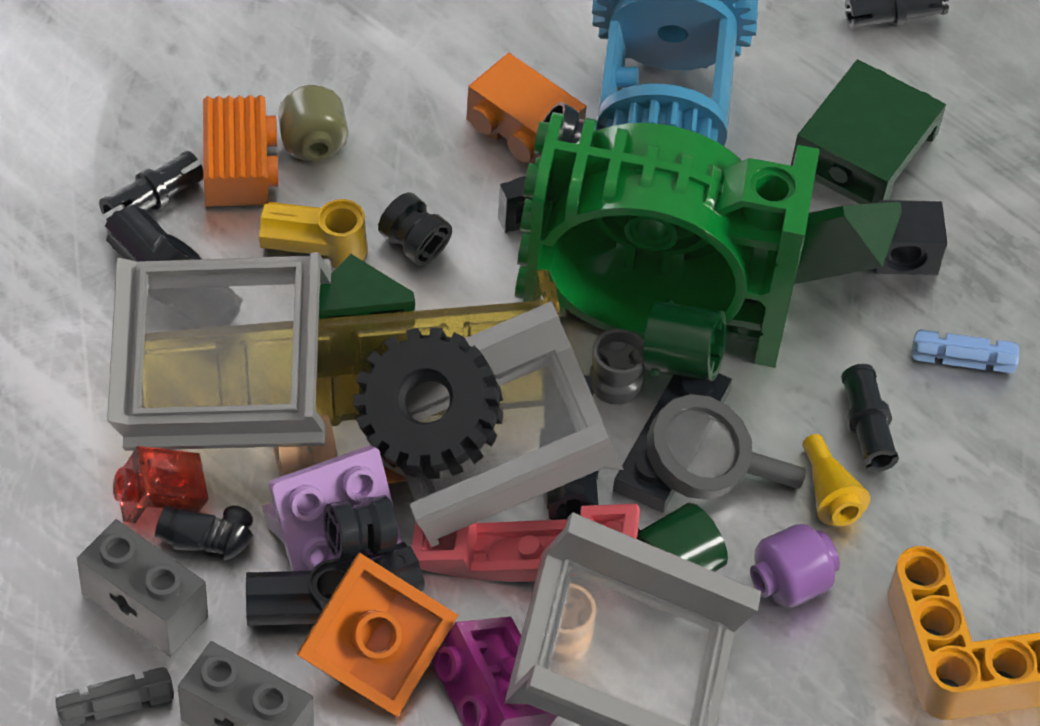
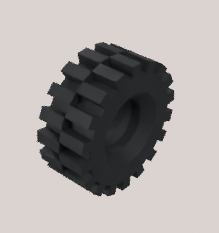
[354,327,504,479]

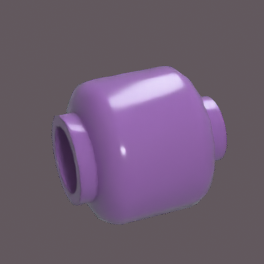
[750,524,840,608]

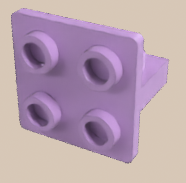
[262,445,402,571]

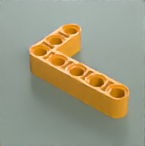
[888,546,1040,720]

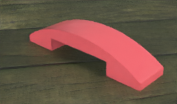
[411,504,640,582]

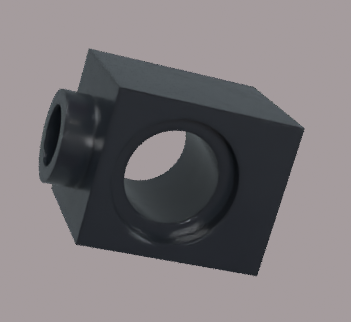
[875,200,948,275]

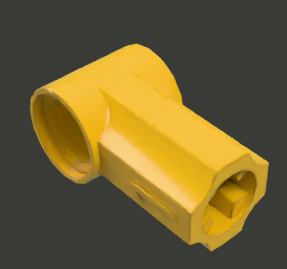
[259,199,368,268]

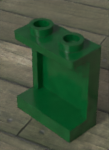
[791,59,946,204]

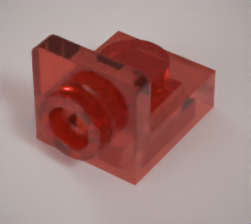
[113,446,209,524]

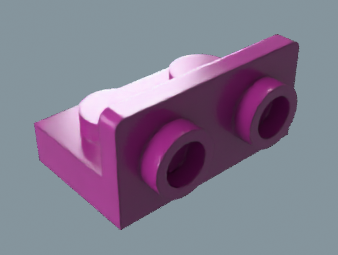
[432,616,558,726]

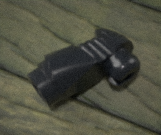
[155,505,253,561]

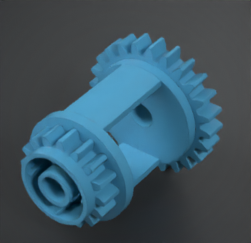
[592,0,758,146]

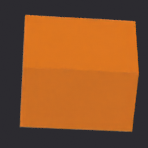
[296,553,459,717]

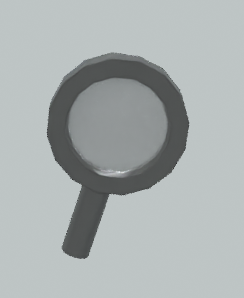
[647,394,806,500]

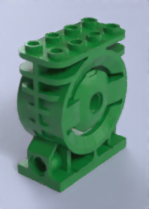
[514,112,820,368]

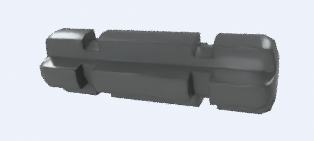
[55,667,174,726]

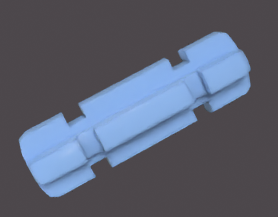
[912,329,1020,373]

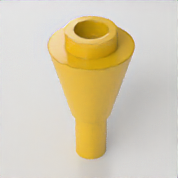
[802,434,871,526]

